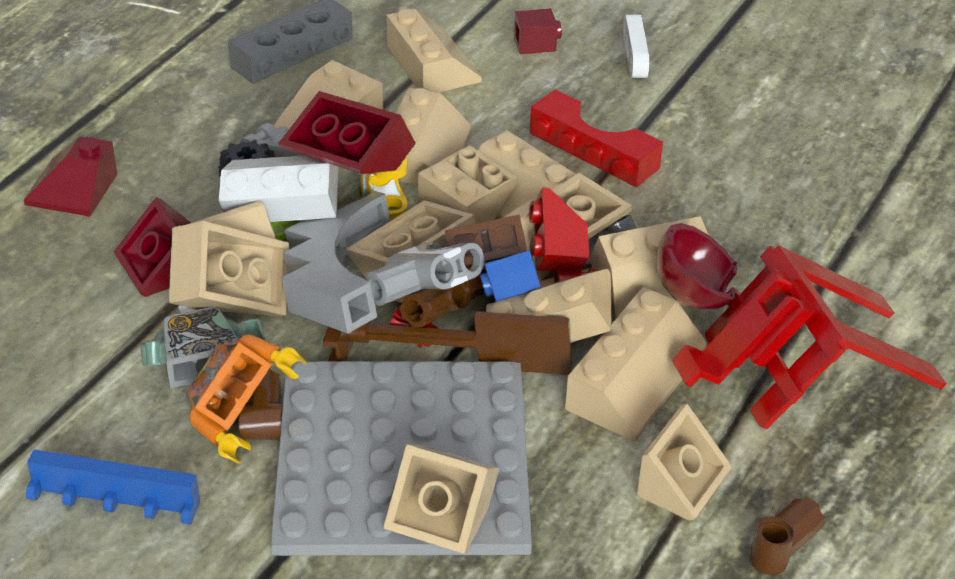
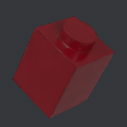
[514,8,562,54]

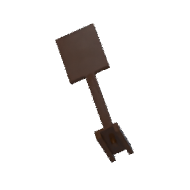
[323,311,572,375]

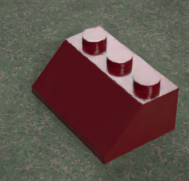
[278,91,416,174]

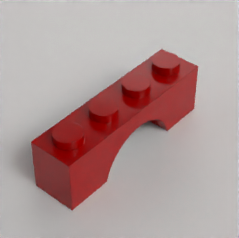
[529,89,663,188]

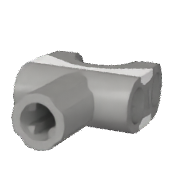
[365,242,484,306]

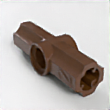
[399,266,486,327]

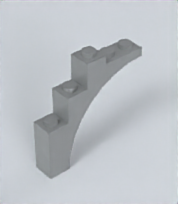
[281,191,390,333]

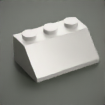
[219,156,338,222]

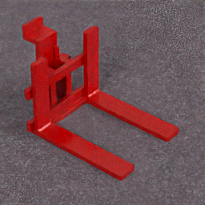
[672,245,947,429]

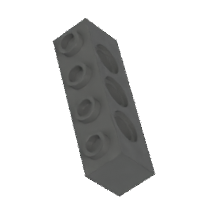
[228,0,353,84]

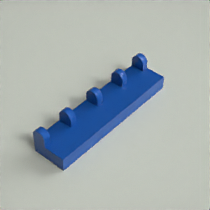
[26,449,200,525]

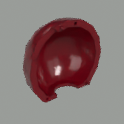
[656,223,738,310]

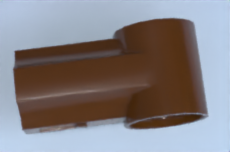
[239,368,282,440]
[749,496,826,575]

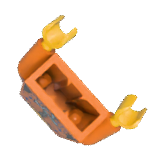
[187,335,307,464]

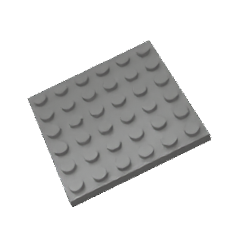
[271,361,532,556]

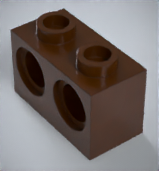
[445,214,527,267]

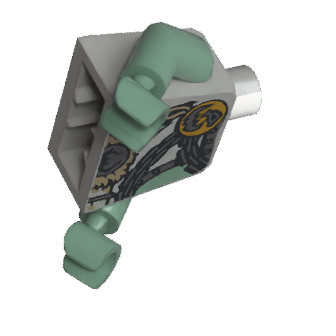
[140,306,265,389]

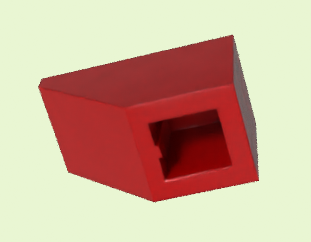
[529,187,589,272]

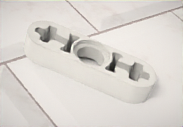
[623,15,649,78]

